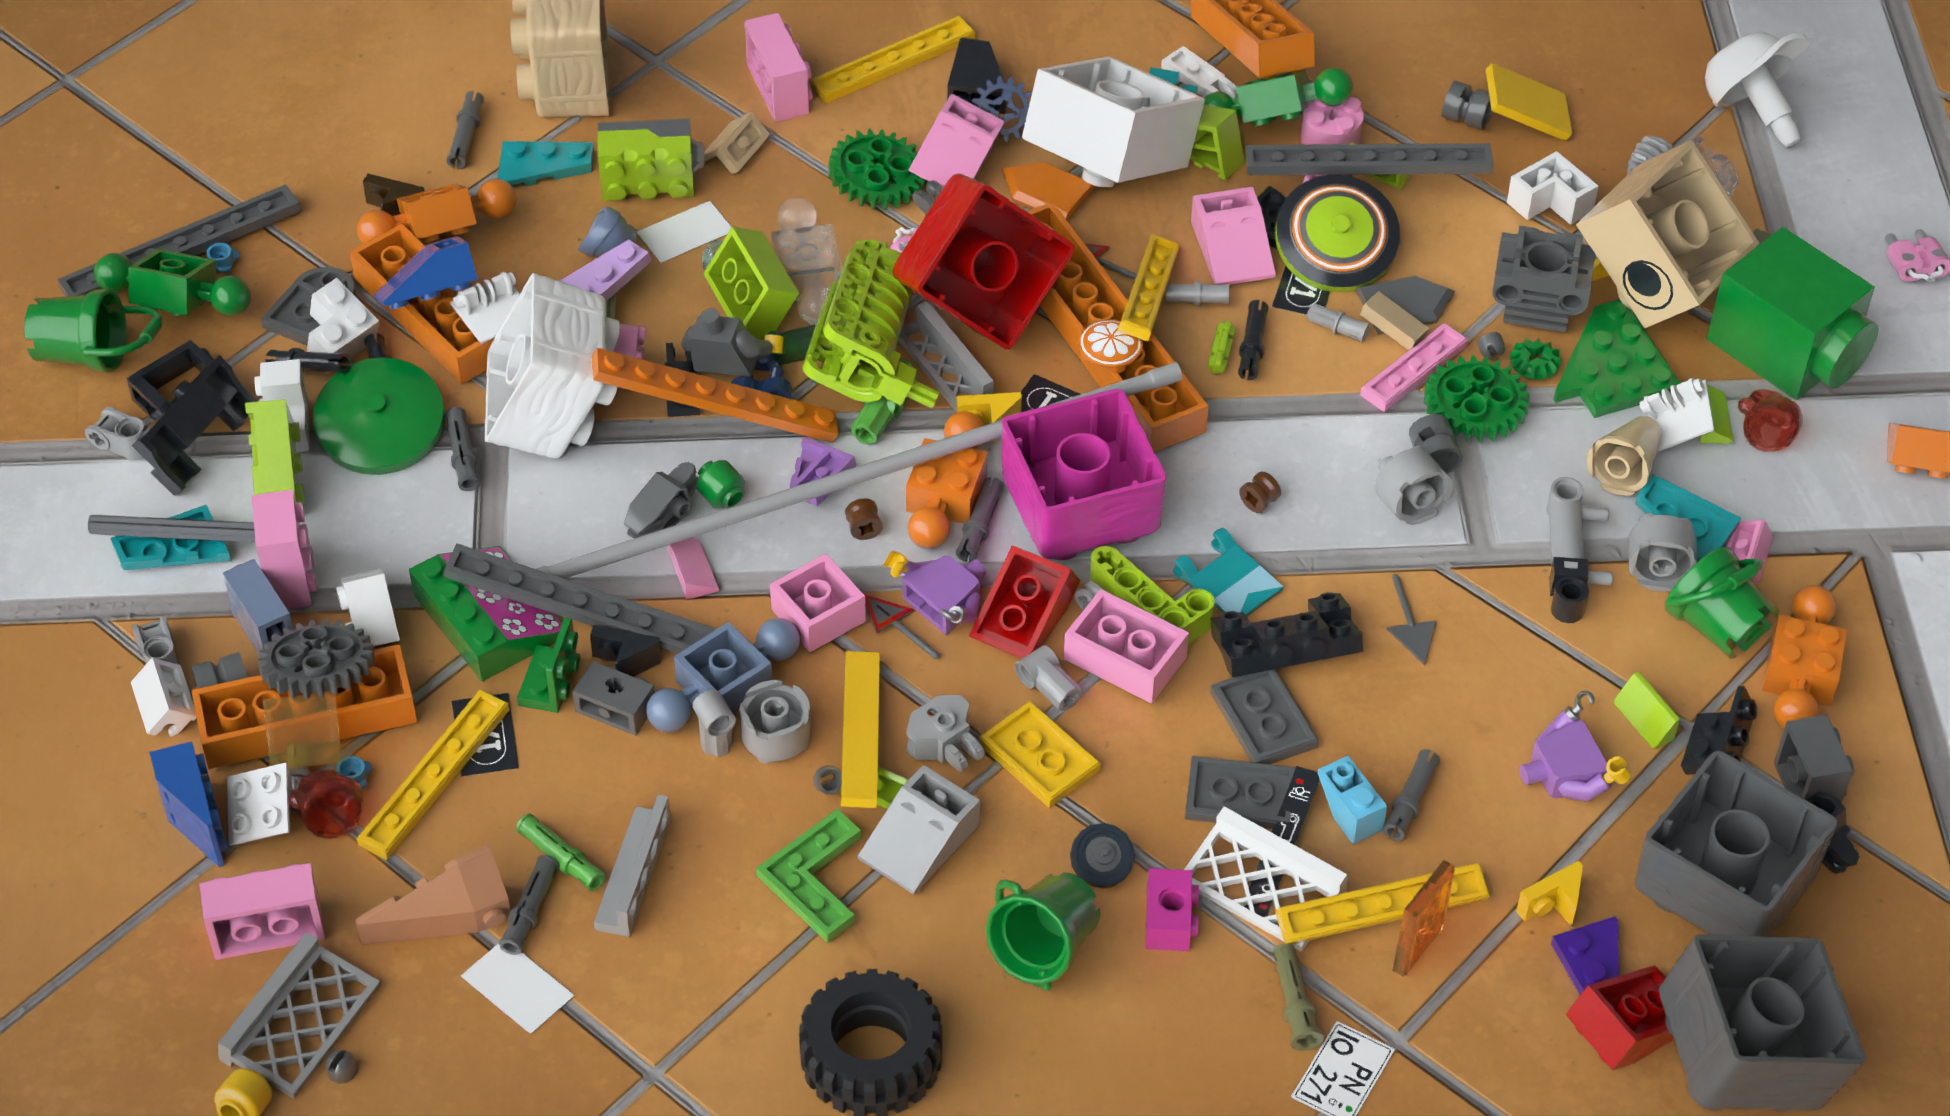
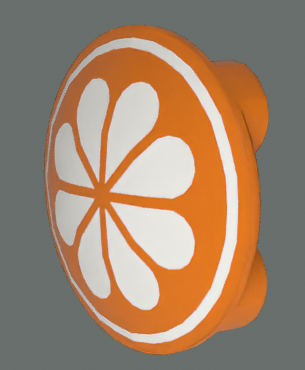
[1078,320,1143,373]

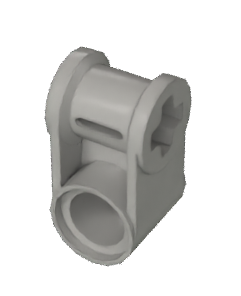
[85,407,146,460]
[132,615,179,665]

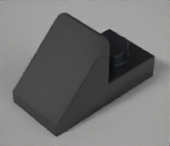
[590,625,662,677]

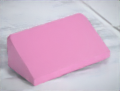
[1727,519,1773,583]
[667,538,719,600]

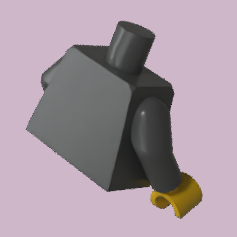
[681,308,784,377]

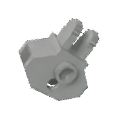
[906,695,985,773]

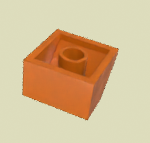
[1887,423,1950,479]

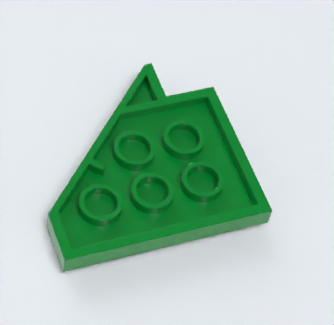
[1553,299,1681,418]

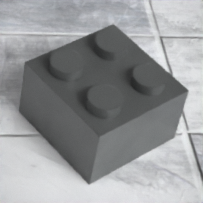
[1774,715,1854,803]

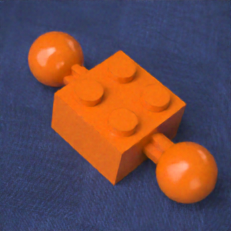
[357,179,517,244]
[906,411,988,549]
[1762,585,1847,729]

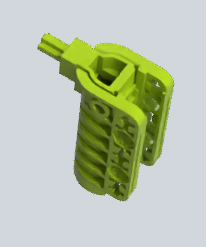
[803,244,939,408]

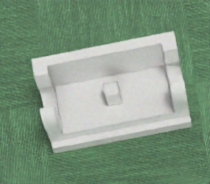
[131,658,197,737]

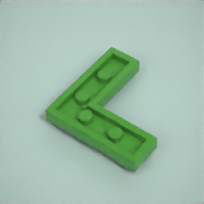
[756,809,861,943]

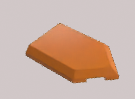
[1002,161,1096,220]

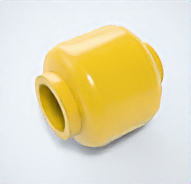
[214,1069,272,1116]

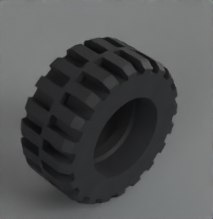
[799,969,942,1116]

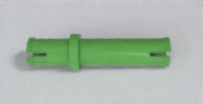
[516,813,605,892]

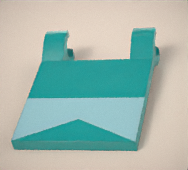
[1173,528,1284,617]

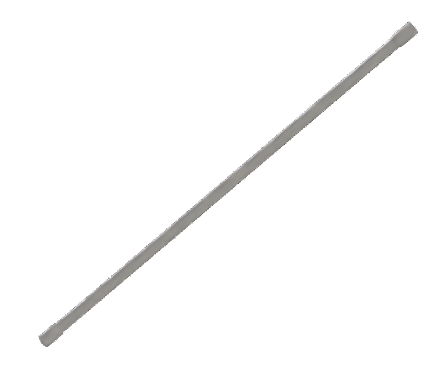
[536,362,1182,579]

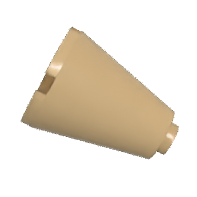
[1586,416,1662,496]

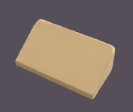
[1360,291,1429,350]

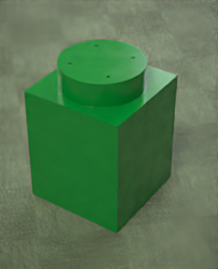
[1706,227,1879,401]

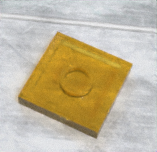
[263,692,342,768]

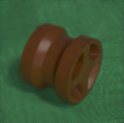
[1239,471,1281,513]
[845,498,883,540]

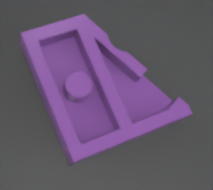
[790,437,857,506]

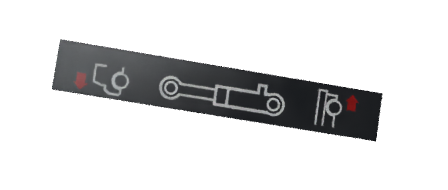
[1243,766,1320,917]

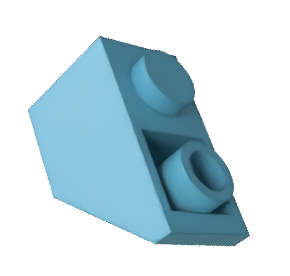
[1318,756,1387,845]

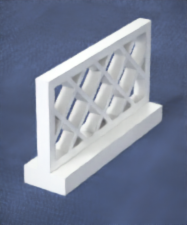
[1184,807,1347,952]

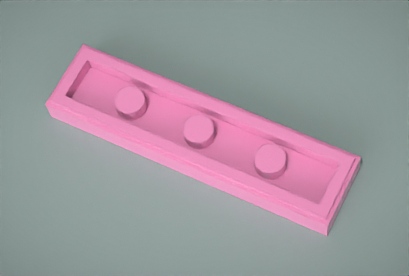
[1360,323,1468,412]

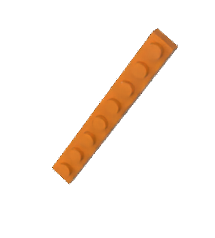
[592,348,838,443]

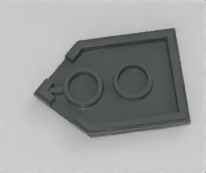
[1356,275,1455,335]

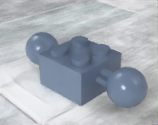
[646,618,800,733]

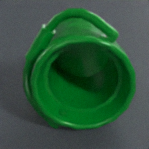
[1664,546,1779,658]
[985,872,1101,991]

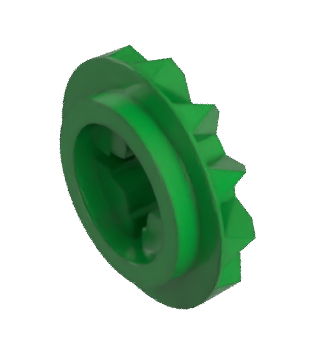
[1510,338,1561,380]

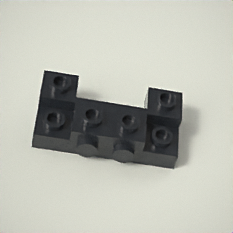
[132,355,258,495]
[1210,592,1363,677]

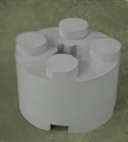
[1375,445,1453,525]
[1628,513,1697,592]
[739,680,811,764]

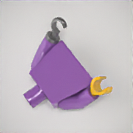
[883,551,986,635]
[1519,690,1631,802]

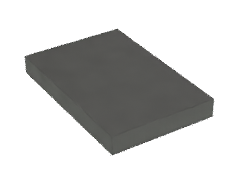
[1210,669,1319,764]
[1185,756,1296,829]

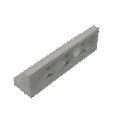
[899,301,994,411]
[594,794,671,937]

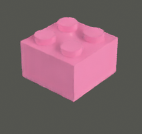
[770,554,866,653]

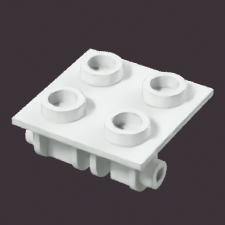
[450,272,520,343]
[1639,378,1714,452]
[227,763,301,846]

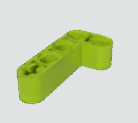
[1090,546,1215,644]

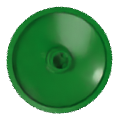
[313,358,445,475]

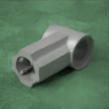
[1014,645,1082,711]
[692,690,736,757]

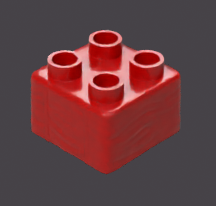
[893,173,1075,349]

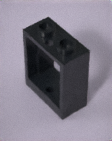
[126,340,213,420]

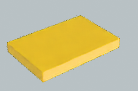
[1486,63,1572,141]
[978,701,1101,808]

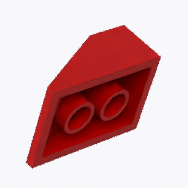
[969,545,1081,659]
[1566,965,1674,1070]

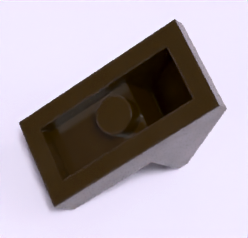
[363,173,424,216]

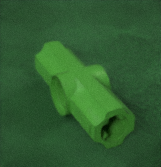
[851,358,917,445]

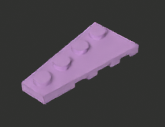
[560,239,652,301]

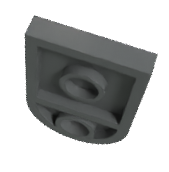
[261,267,356,346]

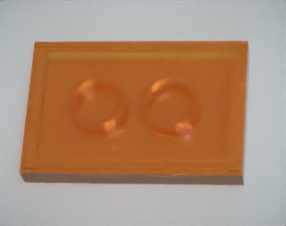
[1393,860,1455,977]

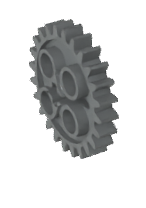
[258,619,375,699]

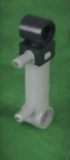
[1546,477,1613,623]

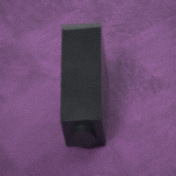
[947,37,1007,115]

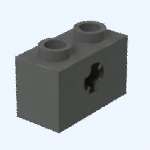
[573,661,655,736]

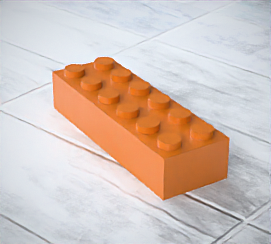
[1190,0,1315,79]
[349,223,494,385]
[191,644,417,769]

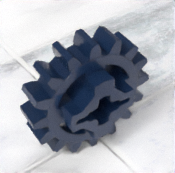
[972,76,1032,142]

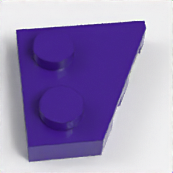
[1551,916,1619,995]

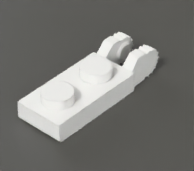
[1161,46,1238,99]

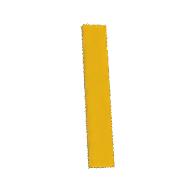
[810,16,975,104]
[1118,234,1180,341]
[841,651,880,808]
[356,690,509,860]
[1275,863,1490,944]

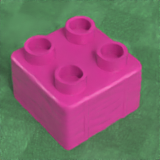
[1001,389,1166,560]

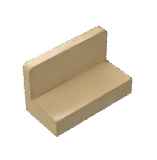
[704,112,770,174]

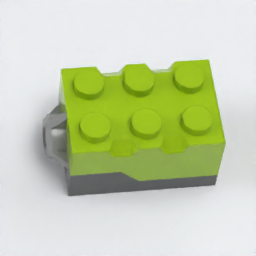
[598,119,705,201]

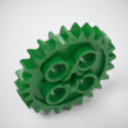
[828,129,926,210]
[1424,355,1530,442]

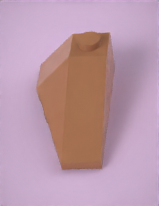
[355,845,511,945]

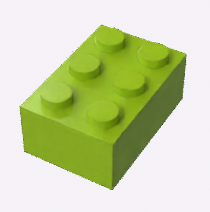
[703,226,799,340]

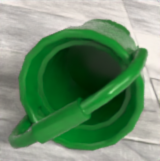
[24,288,162,373]

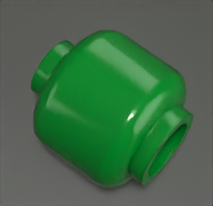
[696,460,745,509]

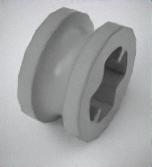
[1075,581,1103,610]

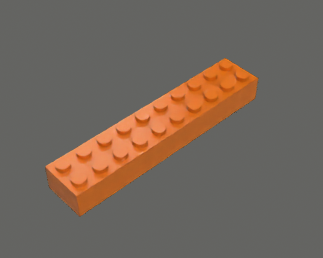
[1027,202,1209,453]

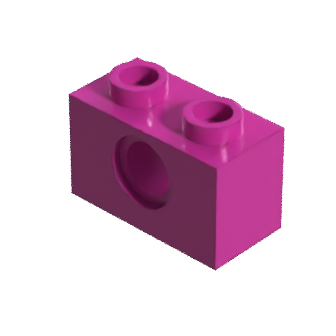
[1145,868,1199,951]

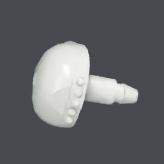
[1705,31,1809,148]

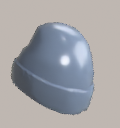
[578,207,637,258]

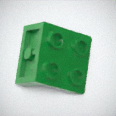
[517,617,581,713]

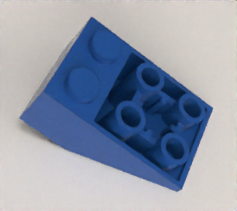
[374,236,478,309]
[149,741,228,867]

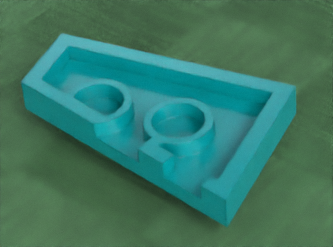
[498,141,594,186]
[1635,474,1741,562]
[110,504,231,571]

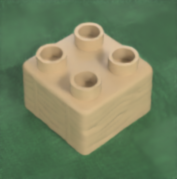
[511,0,609,117]

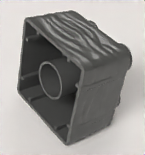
[1635,751,1837,937]
[1659,934,1865,1112]

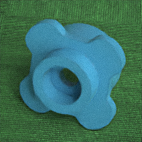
[206,243,239,273]
[332,756,372,791]

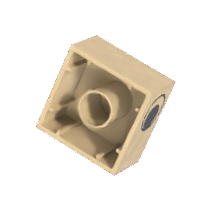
[1576,140,1760,328]

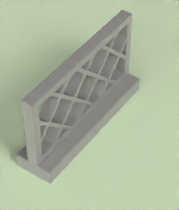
[218,932,380,1099]

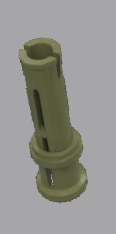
[1272,943,1324,1051]

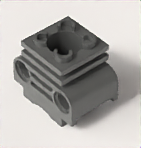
[1492,226,1595,332]

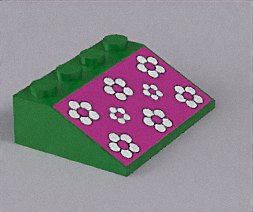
[409,546,562,682]

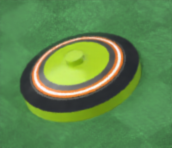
[1275,175,1400,292]

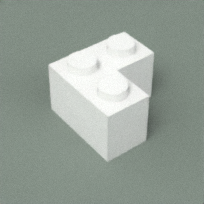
[1507,151,1599,225]
[307,278,379,374]
[255,359,309,452]
[336,569,400,647]

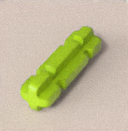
[1207,320,1235,375]

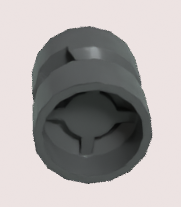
[1442,81,1492,130]
[1409,414,1462,473]
[191,652,248,689]

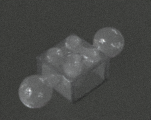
[771,197,843,325]

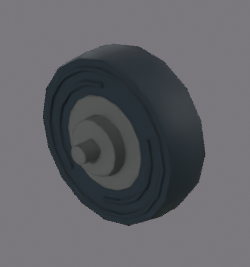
[1070,823,1135,888]

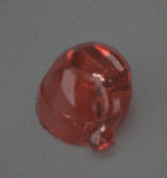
[1737,389,1803,452]
[289,770,364,839]

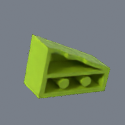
[1190,105,1245,181]
[245,399,305,504]

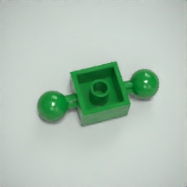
[1204,68,1353,126]
[94,249,251,316]

